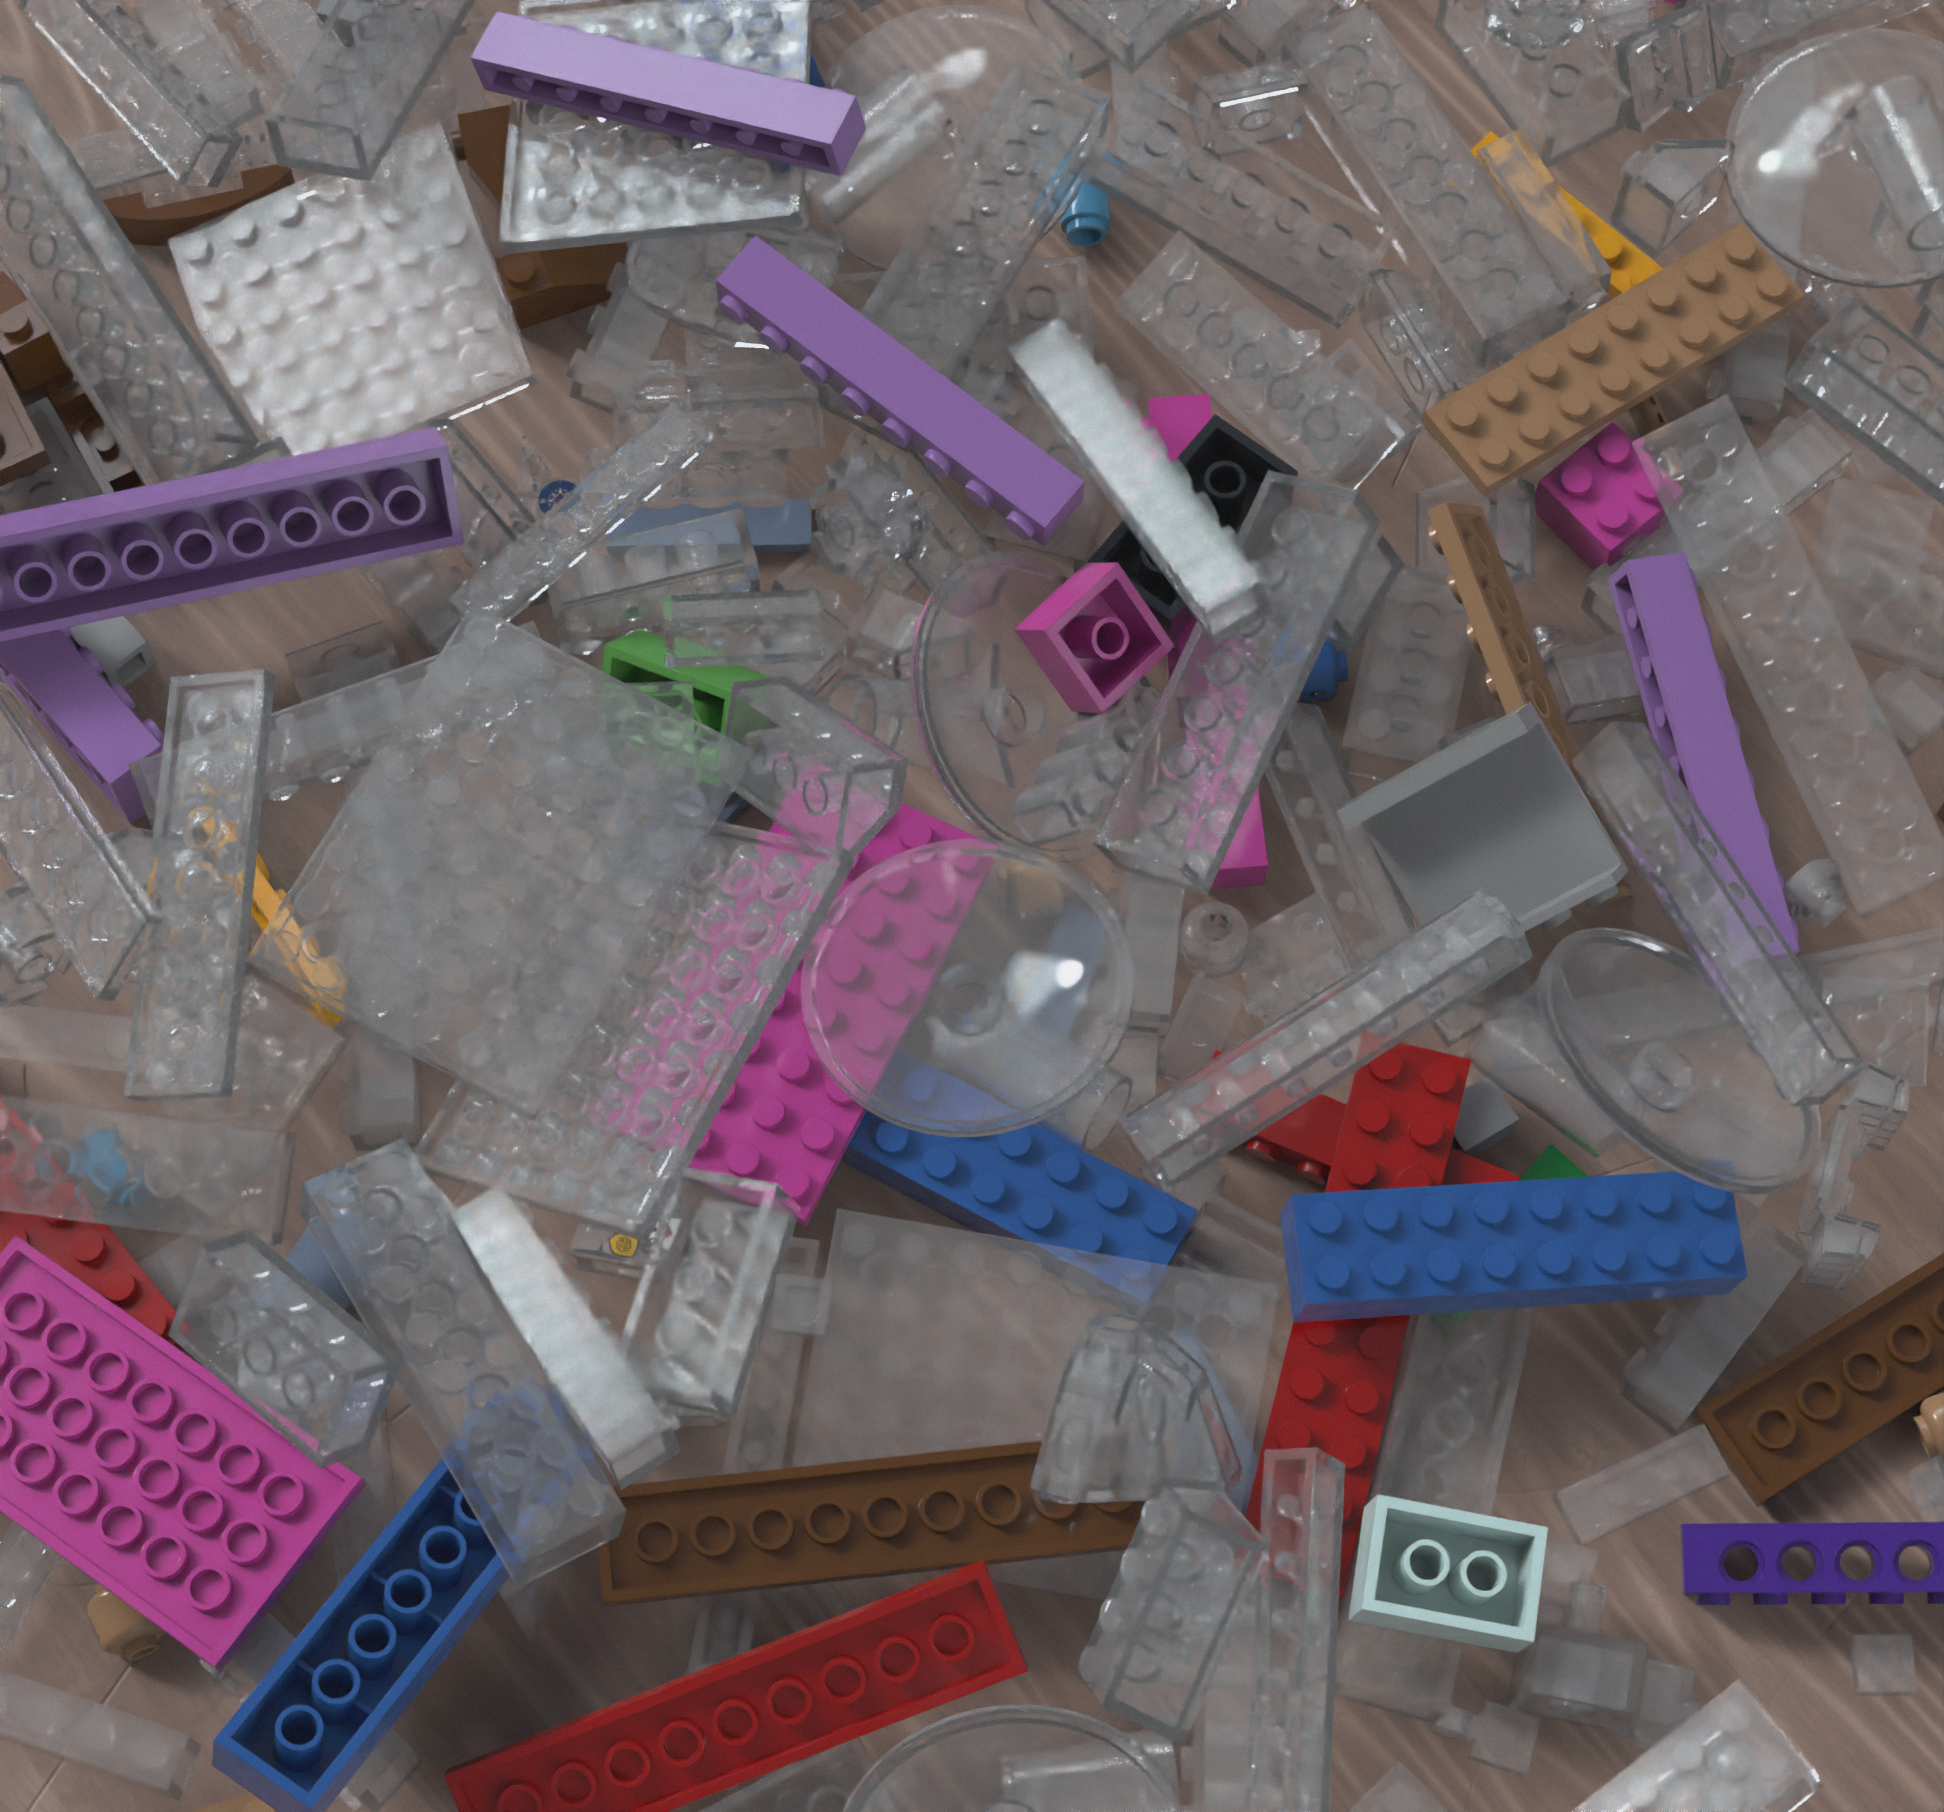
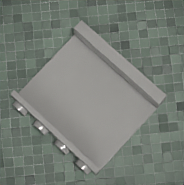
[1336,701,1629,979]

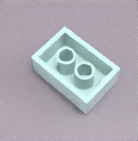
[1348,1494,1548,1653]

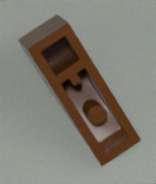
[450,103,546,248]
[488,240,652,333]
[0,271,67,394]

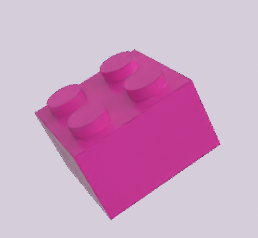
[1531,421,1684,578]
[1014,563,1175,714]

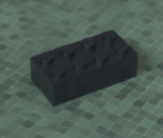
[1087,414,1299,642]

